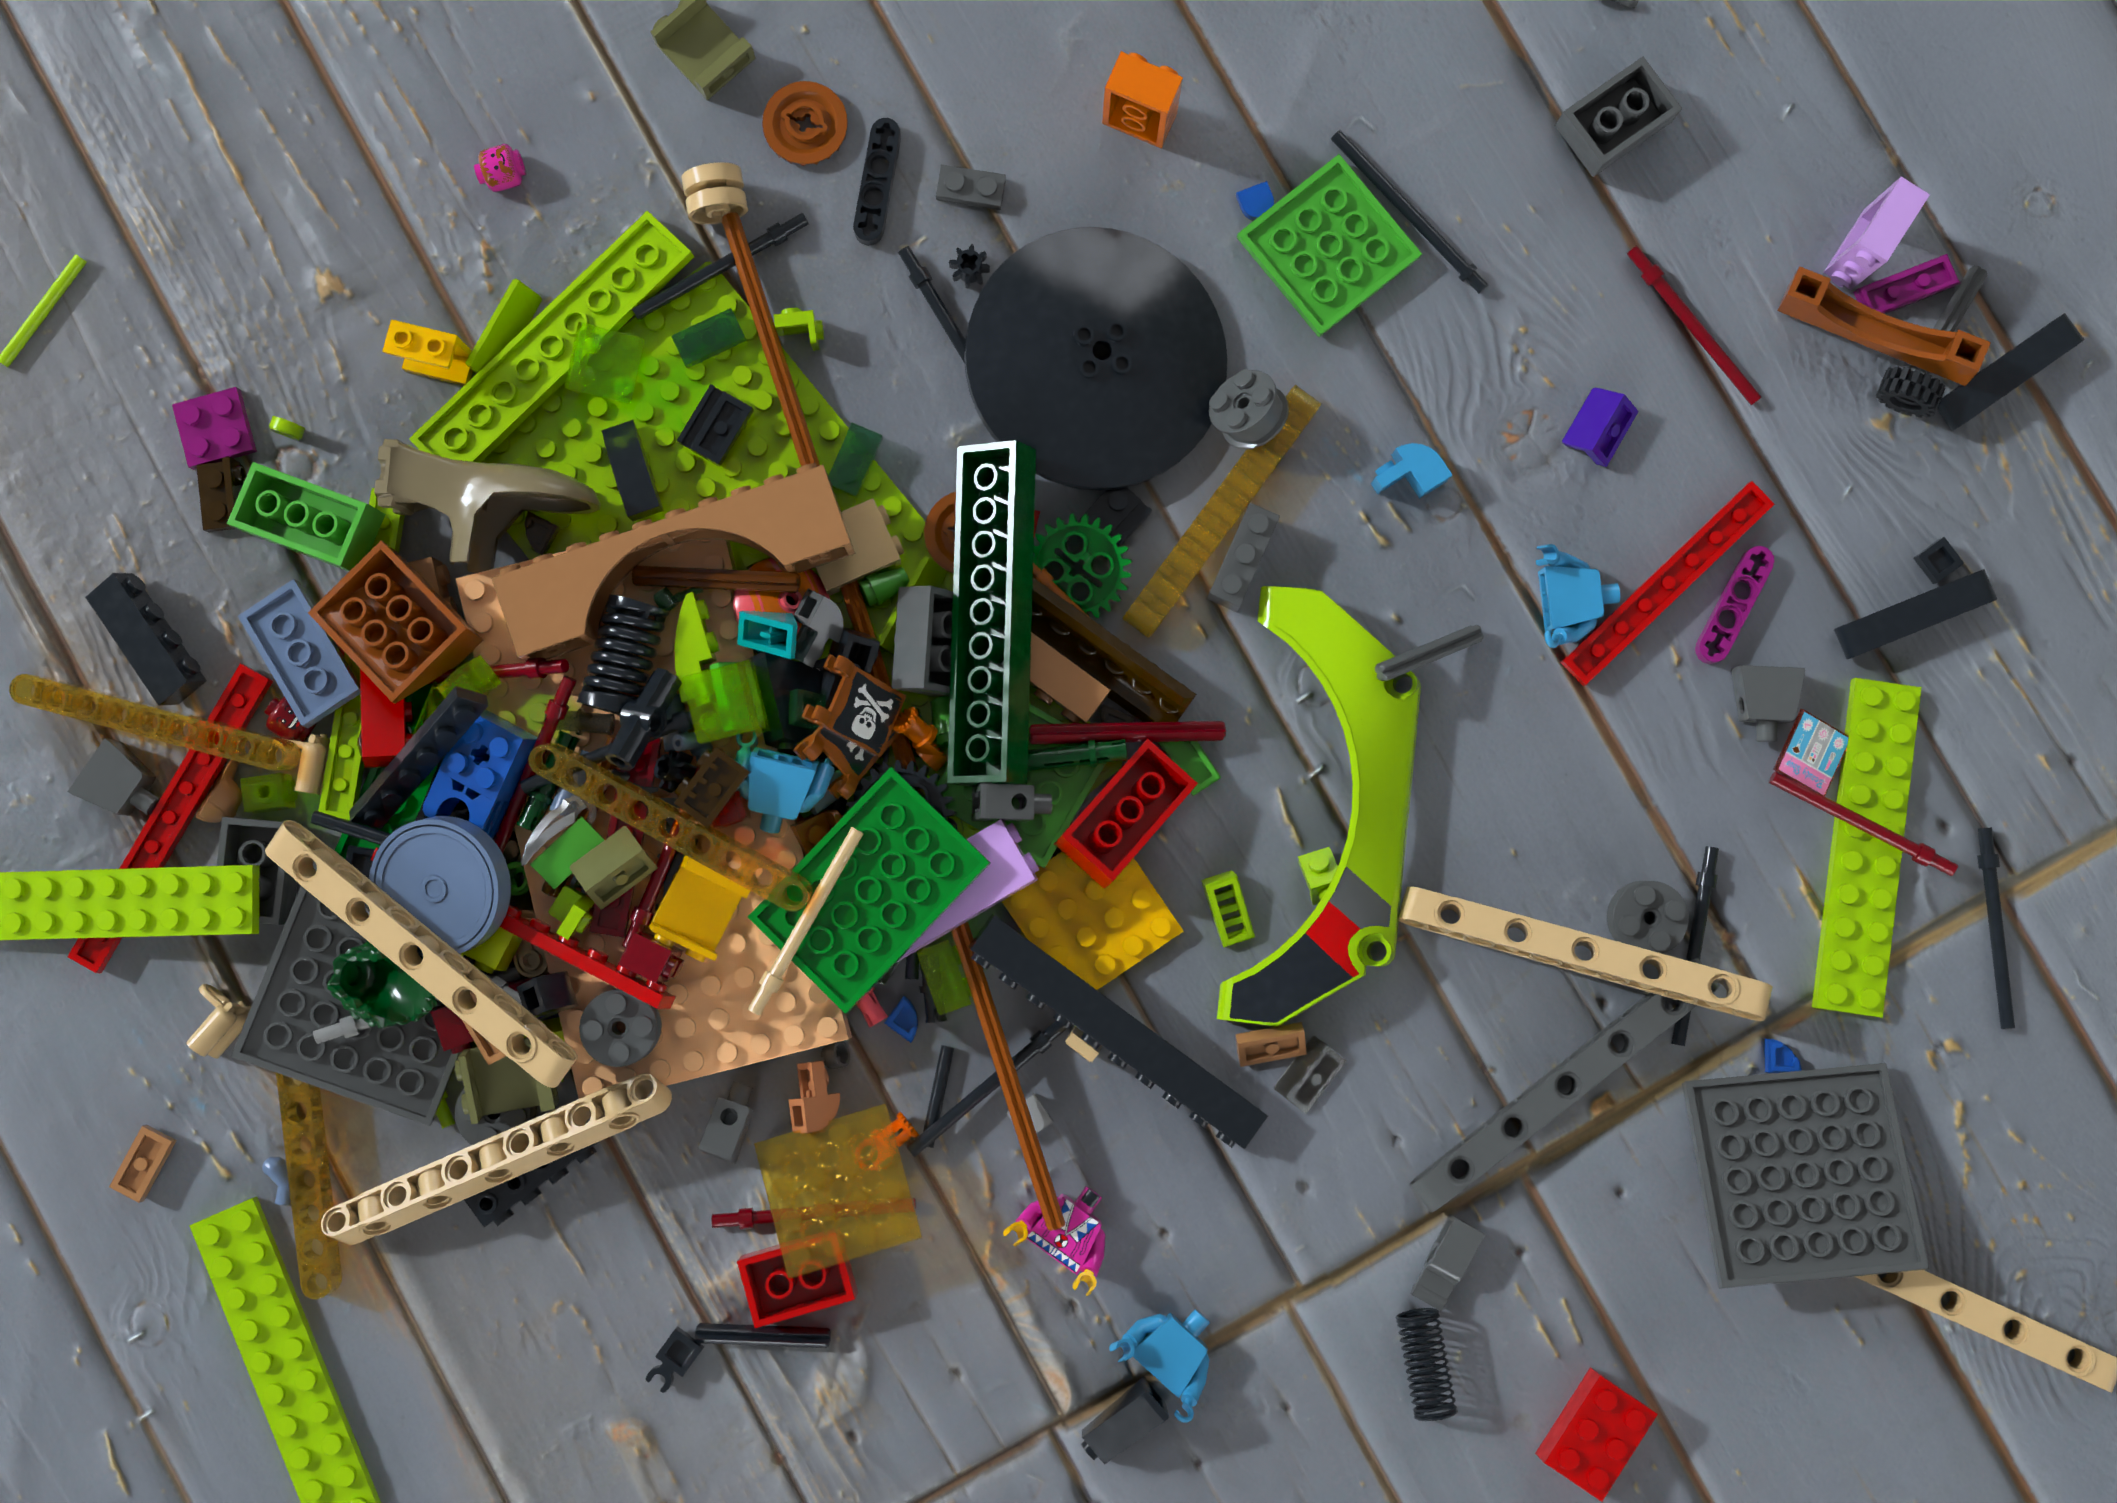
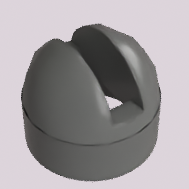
[821,1041,850,1069]

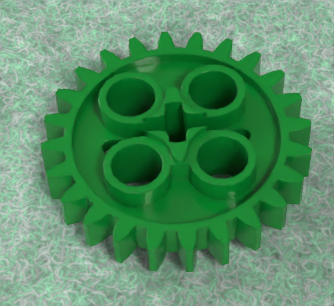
[1033,514,1132,619]

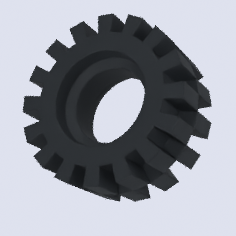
[1876,366,1945,418]

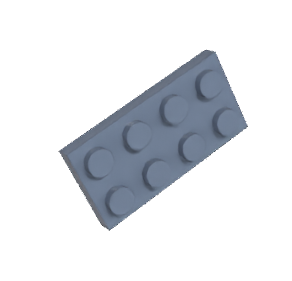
[238,579,361,728]

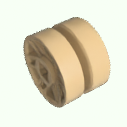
[681,162,748,224]

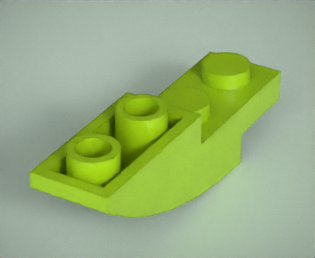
[675,592,723,734]

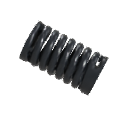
[577,594,669,716]

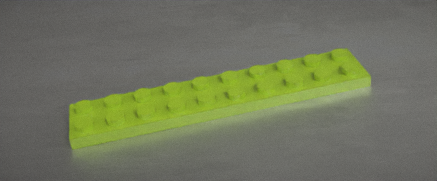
[409,211,694,463]
[1812,678,1922,1018]
[0,865,260,940]
[189,1197,381,1503]

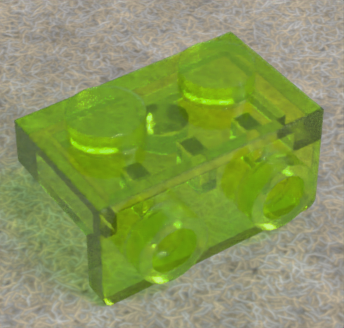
[917,940,972,1015]

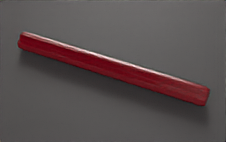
[1028,721,1226,744]

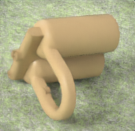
[278,733,331,795]
[186,984,251,1059]

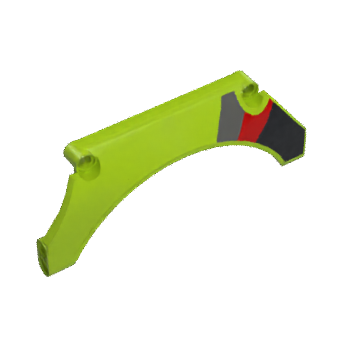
[1217,586,1421,1026]

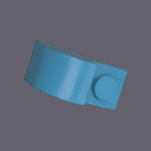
[1371,443,1453,499]

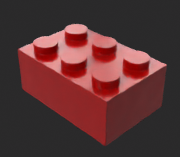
[737,1227,858,1328]
[1535,1367,1658,1502]

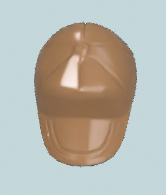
[196,757,244,823]

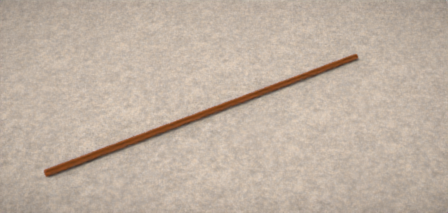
[722,212,1065,1231]

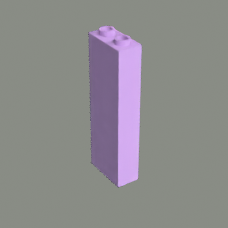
[896,819,1039,963]

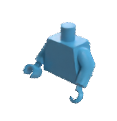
[1536,544,1620,648]
[736,730,835,833]
[1109,1309,1211,1423]

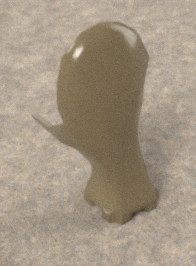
[374,439,601,573]

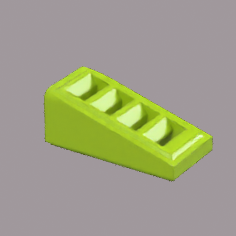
[1201,870,1255,947]

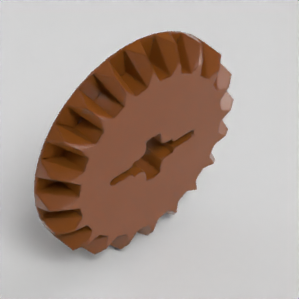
[762,81,848,166]
[924,492,956,573]

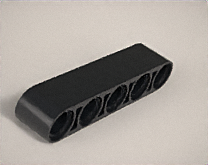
[1937,313,2085,431]
[1834,569,1997,659]

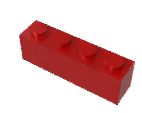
[360,669,413,768]

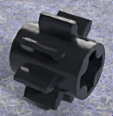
[949,244,990,289]
[654,750,697,793]

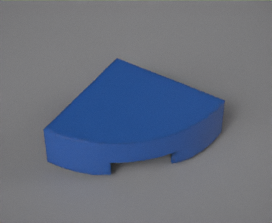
[884,995,918,1043]
[1765,1038,1802,1073]

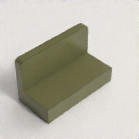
[570,826,658,910]

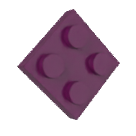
[172,387,257,470]

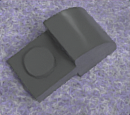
[793,589,844,668]

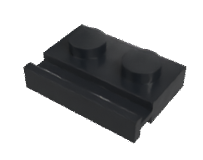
[677,384,754,467]
[1077,488,1152,560]

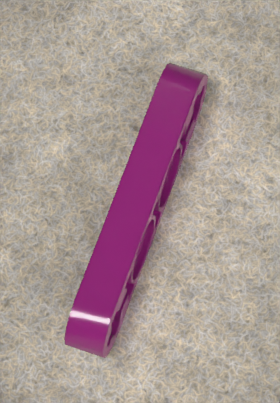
[1695,546,1775,664]

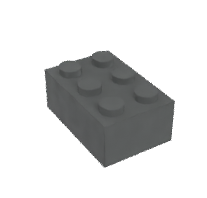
[1555,56,1682,177]
[892,586,953,697]
[217,817,303,925]

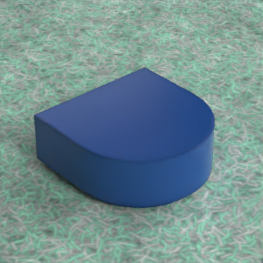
[1236,181,1274,221]

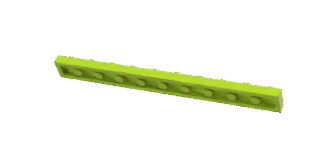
[318,488,405,821]

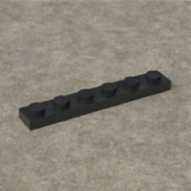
[349,686,489,829]

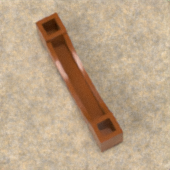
[1777,266,1991,386]

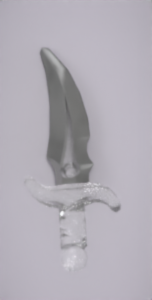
[521,769,613,866]

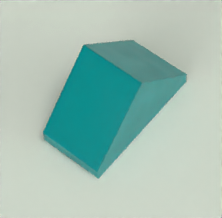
[737,611,798,659]

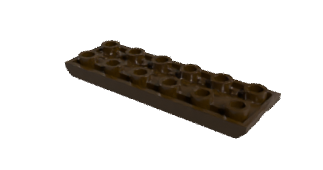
[1031,577,1197,722]

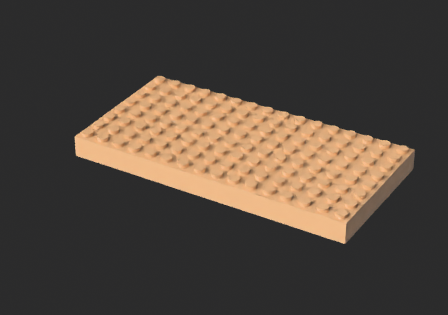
[456,539,852,1099]

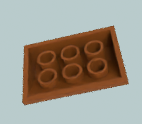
[308,540,483,704]

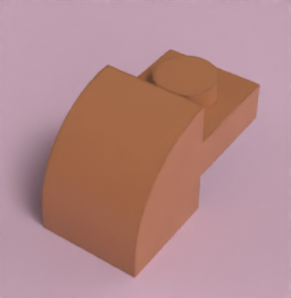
[788,1061,840,1133]

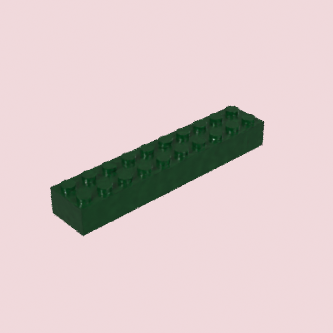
[947,440,1036,787]

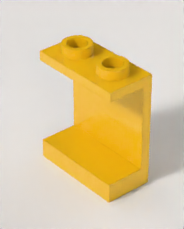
[382,319,473,386]
[649,852,753,962]

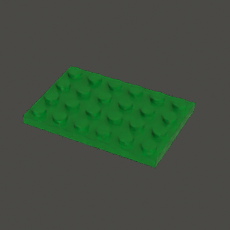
[748,767,991,1014]

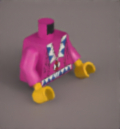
[1003,1186,1105,1296]

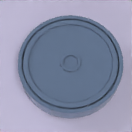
[369,816,511,956]

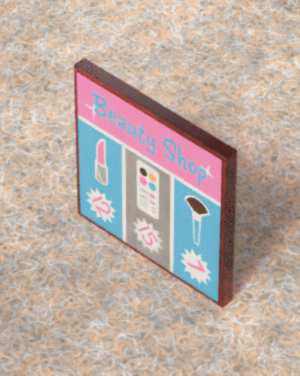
[1773,709,1849,796]

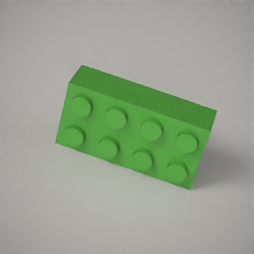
[227,462,386,571]

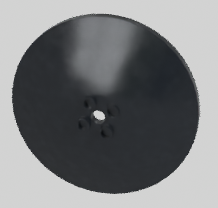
[964,227,1227,491]

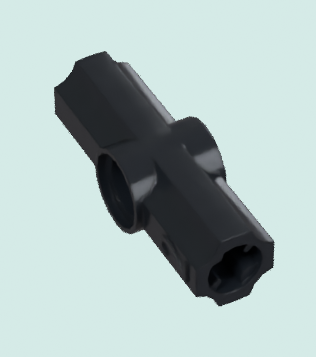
[605,668,682,771]

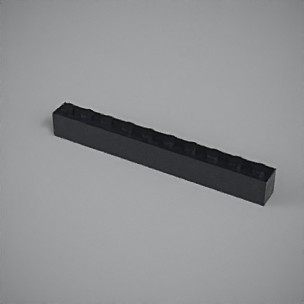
[968,914,1268,1149]

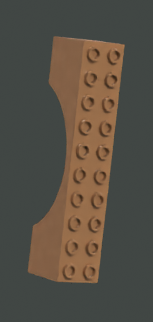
[491,463,855,661]

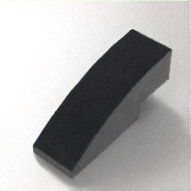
[602,420,664,522]

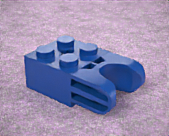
[422,710,537,839]

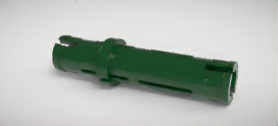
[516,730,580,832]
[1028,739,1127,771]

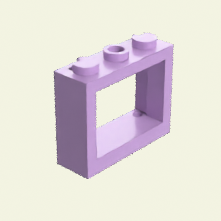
[1823,176,1930,290]

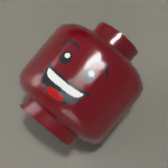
[264,696,318,742]

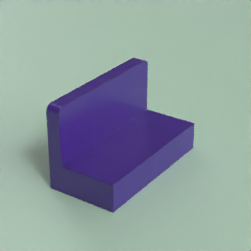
[1562,387,1639,467]

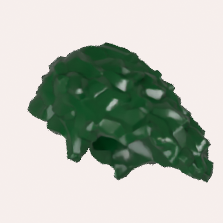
[327,941,438,1028]

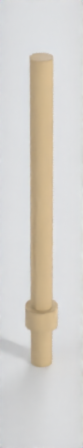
[748,827,864,1016]

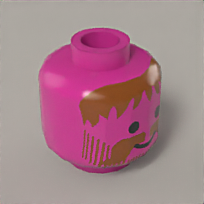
[474,144,526,192]

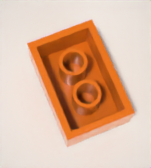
[1102,51,1183,149]

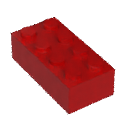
[1054,739,1198,889]

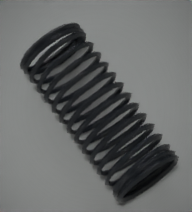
[1395,1308,1458,1421]

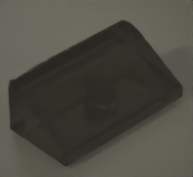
[1274,1036,1347,1114]

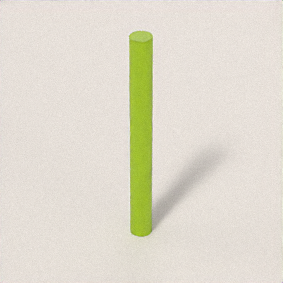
[0,254,87,367]

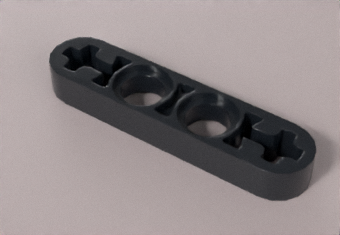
[853,118,901,246]

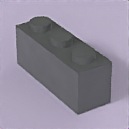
[1207,503,1280,612]

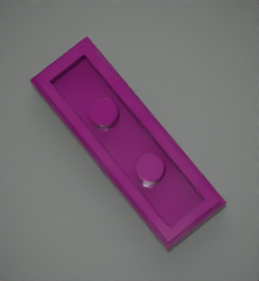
[1853,254,1960,314]

